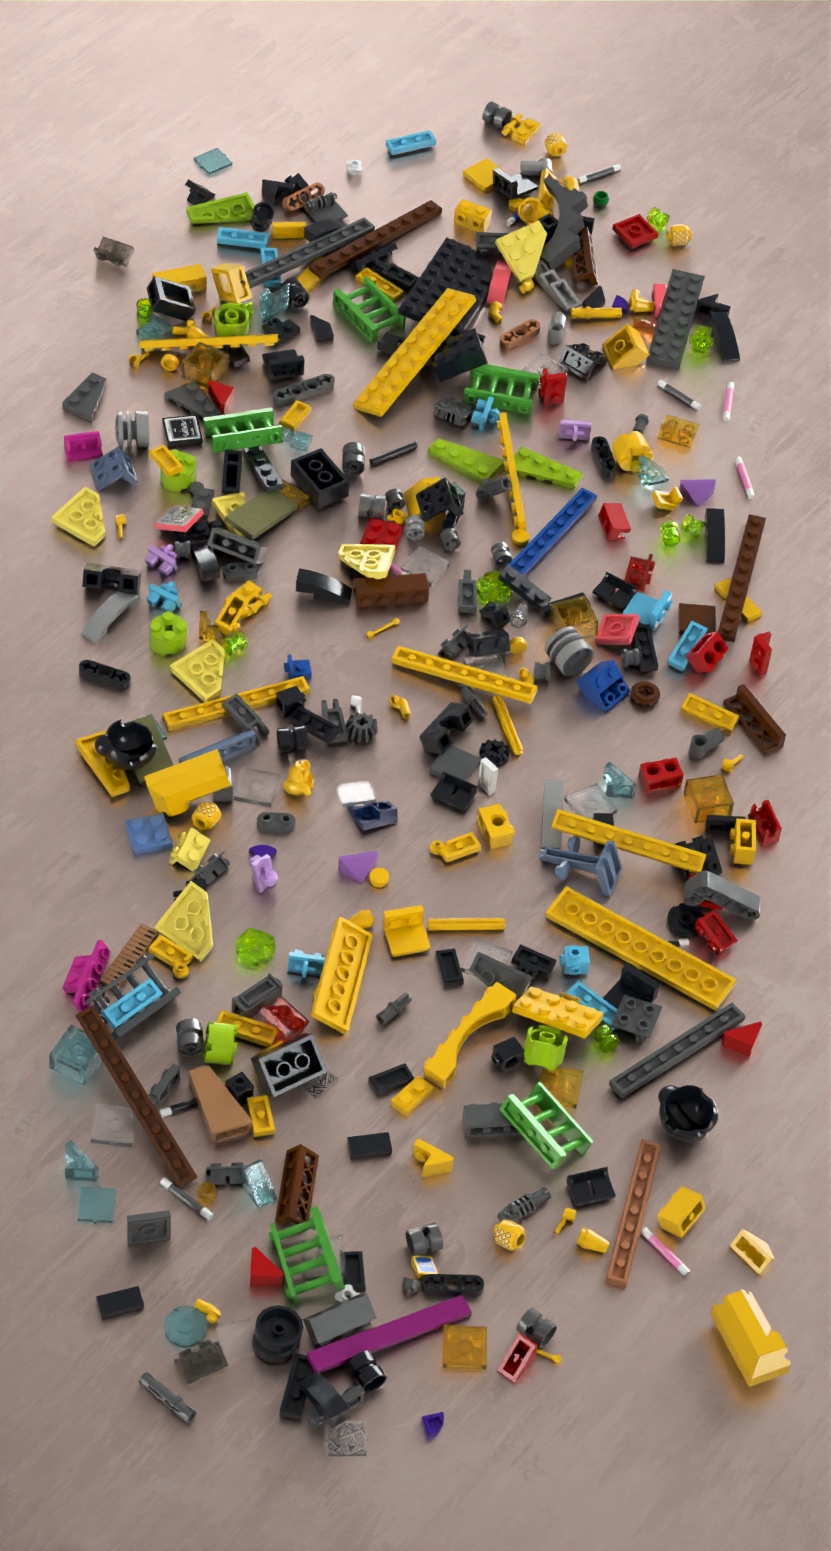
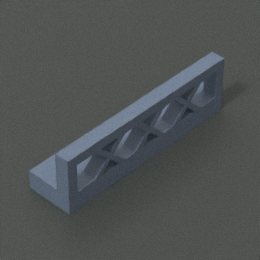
[179,730,256,763]

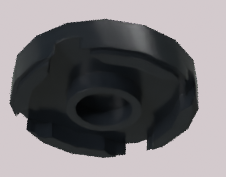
[667,903,705,938]

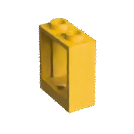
[211,263,252,303]

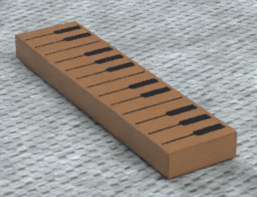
[100,923,159,988]

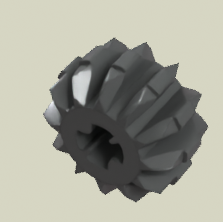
[346,712,378,743]

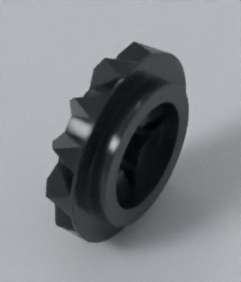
[479,738,510,764]

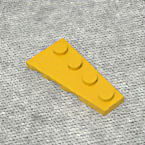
[74,730,130,797]

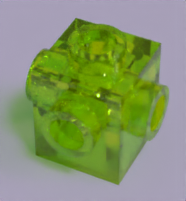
[689,325,714,354]

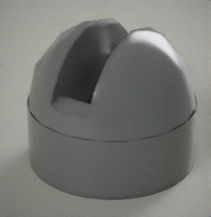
[402,1277,421,1294]

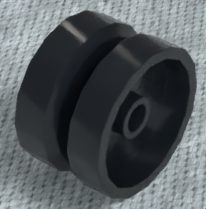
[252,1305,304,1363]

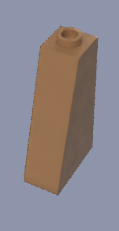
[189,1065,252,1143]

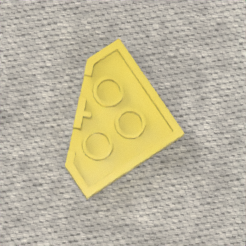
[495,221,547,283]
[51,487,105,547]
[338,544,395,579]
[170,639,225,702]
[154,881,213,962]

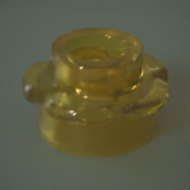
[197,1182,217,1202]

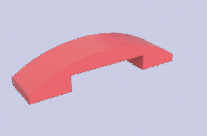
[486,259,512,309]

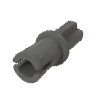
[460,686,488,718]
[376,993,412,1026]

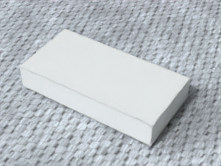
[478,757,498,796]

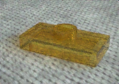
[278,479,310,510]

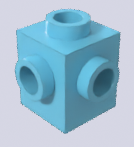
[559,945,590,975]

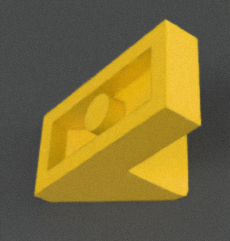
[412,1138,454,1177]

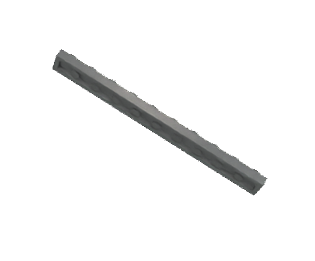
[240,217,375,289]

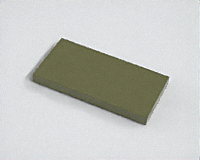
[224,490,298,540]
[127,714,174,786]

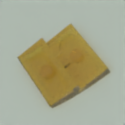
[535,1068,584,1109]

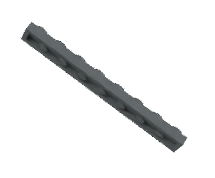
[609,1003,745,1099]

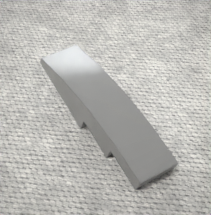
[534,260,581,312]
[541,779,564,850]

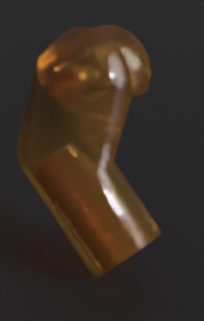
[633,319,656,334]

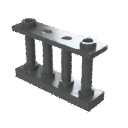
[85,953,181,1040]

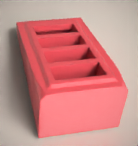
[651,284,667,319]

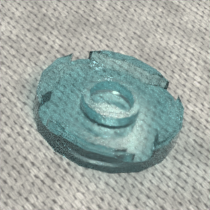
[164,1305,208,1348]

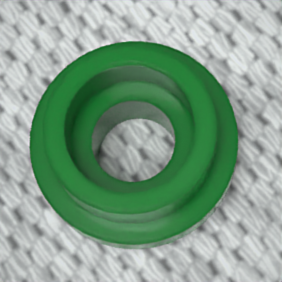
[593,191,609,206]

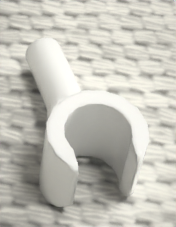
[350,695,362,714]

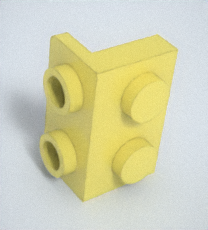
[169,827,210,872]

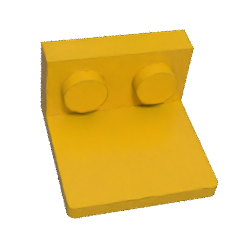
[382,905,430,957]

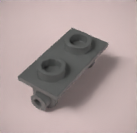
[438,625,472,659]
[191,851,230,886]
[206,1162,249,1186]

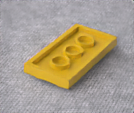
[512,987,603,1039]

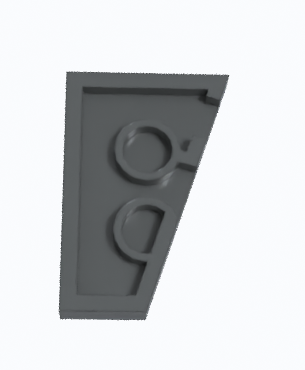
[62,372,107,421]
[165,381,222,421]
[469,952,533,1014]

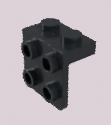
[675,835,722,881]

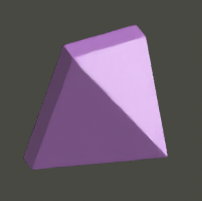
[679,479,716,507]
[338,851,378,884]

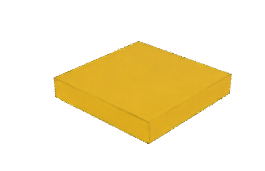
[463,158,506,192]

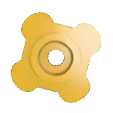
[387,508,408,525]

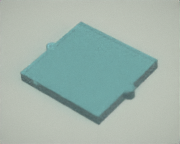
[194,148,232,175]
[77,1186,116,1224]

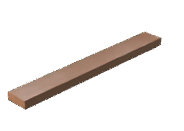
[605,1139,662,1288]

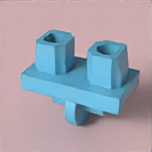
[471,396,500,431]
[147,582,182,612]
[287,950,326,978]

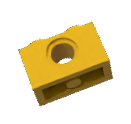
[477,804,515,850]

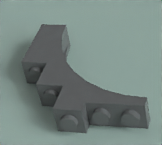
[539,176,588,270]

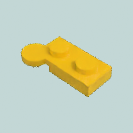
[430,832,481,863]
[149,935,193,979]

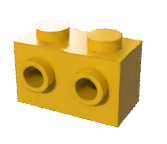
[454,199,492,232]
[213,591,250,637]
[730,819,756,865]
[657,1186,706,1238]

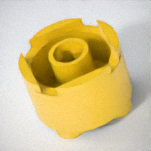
[612,431,653,473]

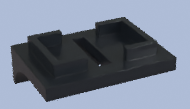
[377,332,406,355]
[592,571,637,609]
[430,771,477,811]
[566,1167,616,1206]

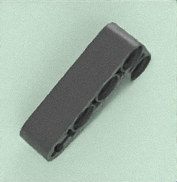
[683,871,761,920]

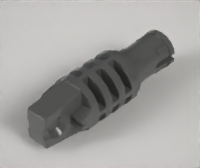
[497,1187,551,1222]

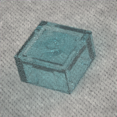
[49,1025,102,1085]

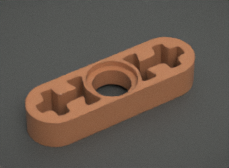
[282,182,325,211]
[499,319,541,350]

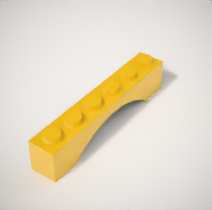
[423,982,516,1090]

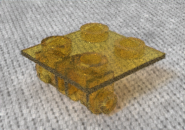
[657,415,700,448]

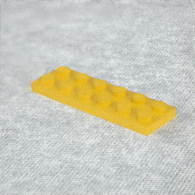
[310,917,373,1034]

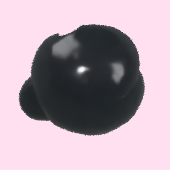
[95,719,157,771]
[658,1085,719,1143]

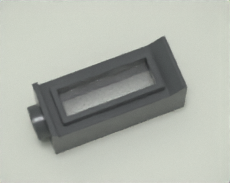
[232,973,283,1019]

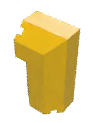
[144,749,231,817]
[710,1290,791,1387]

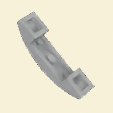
[81,591,140,643]

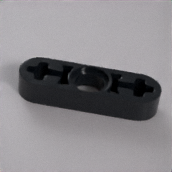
[591,436,617,478]
[79,660,131,690]
[421,1274,484,1297]

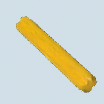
[492,695,523,756]
[427,918,506,931]

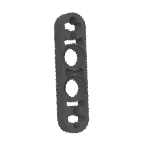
[273,374,335,406]

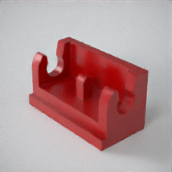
[598,503,631,541]
[748,800,782,845]

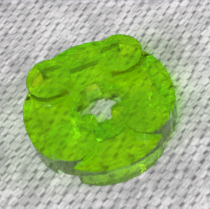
[477,571,513,603]
[235,928,276,967]

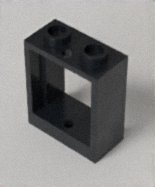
[147,276,196,322]

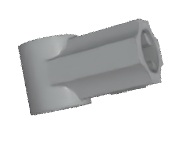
[520,158,553,178]
[547,312,566,345]

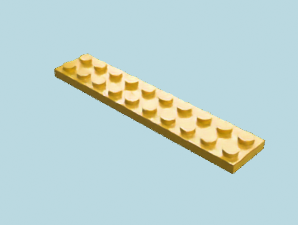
[352,288,477,417]
[545,886,737,1011]

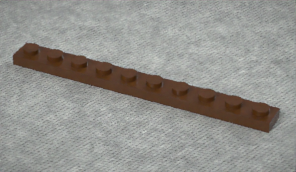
[309,200,442,279]
[718,514,766,643]
[75,1005,198,1188]

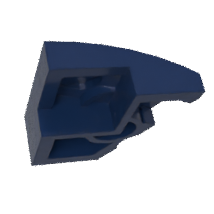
[346,801,398,830]

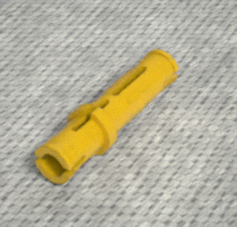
[570,306,622,320]

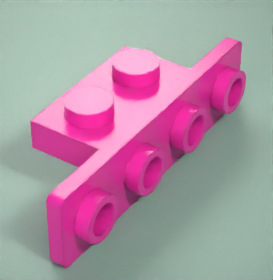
[62,940,111,1012]

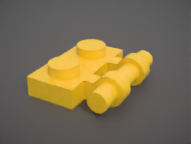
[502,113,541,145]
[224,580,272,618]

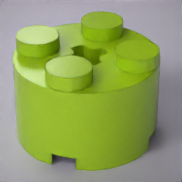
[214,303,249,337]
[160,449,196,492]
[149,611,188,656]
[203,1022,238,1065]
[523,1025,568,1070]

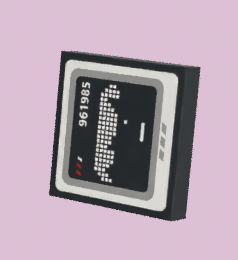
[162,415,203,447]

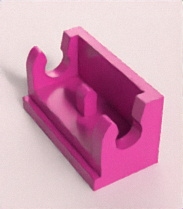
[64,431,103,462]

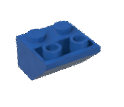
[576,660,631,711]

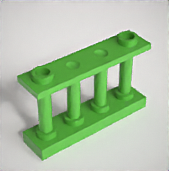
[333,276,406,343]
[463,364,540,415]
[203,407,283,453]
[499,1082,594,1170]
[268,1206,345,1306]

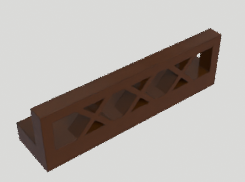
[572,228,598,286]
[723,684,786,754]
[275,1144,319,1226]

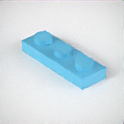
[386,130,436,155]
[217,227,269,249]
[260,248,282,287]
[667,621,708,672]
[101,978,163,1029]
[565,981,618,1032]

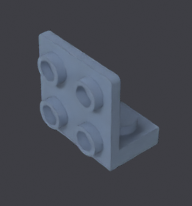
[90,446,138,490]

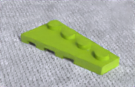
[186,192,254,224]
[428,438,505,483]
[504,446,583,489]

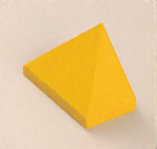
[729,1230,774,1274]

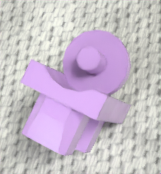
[559,419,592,441]
[145,544,180,576]
[249,854,278,893]

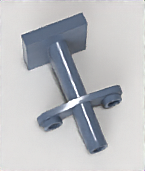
[540,836,623,896]

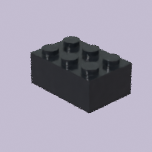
[430,328,488,382]
[290,448,350,509]
[250,1033,328,1097]

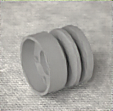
[115,410,149,448]
[545,626,594,676]

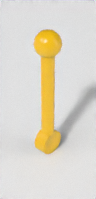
[367,618,400,639]
[536,1349,562,1364]

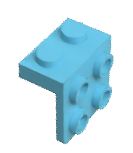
[623,590,673,631]

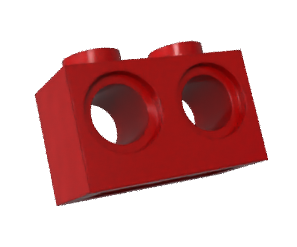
[686,631,729,673]
[638,757,684,793]

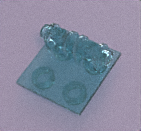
[258,283,290,323]

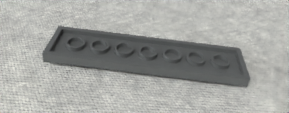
[646,269,705,369]

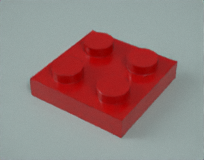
[612,214,659,249]
[360,517,404,555]

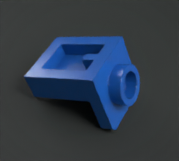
[284,654,312,680]

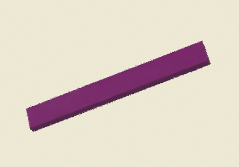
[306,1295,472,1373]

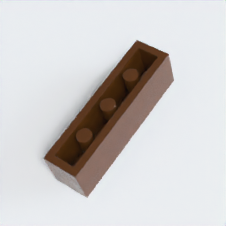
[353,573,429,607]

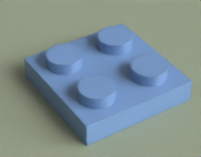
[125,813,173,855]

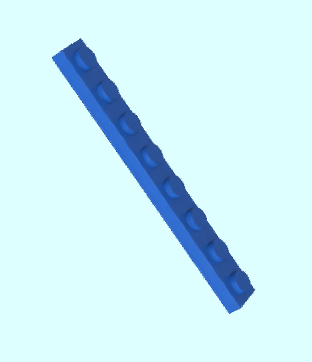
[504,487,597,576]

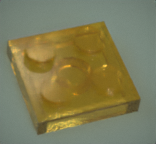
[442,1325,487,1370]

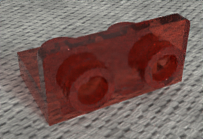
[624,554,655,591]
[259,997,309,1038]

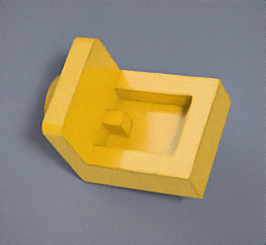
[652,487,683,511]

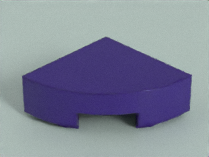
[612,295,629,314]
[249,845,277,858]
[421,1412,444,1440]

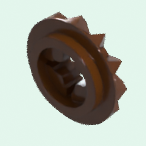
[630,681,660,706]

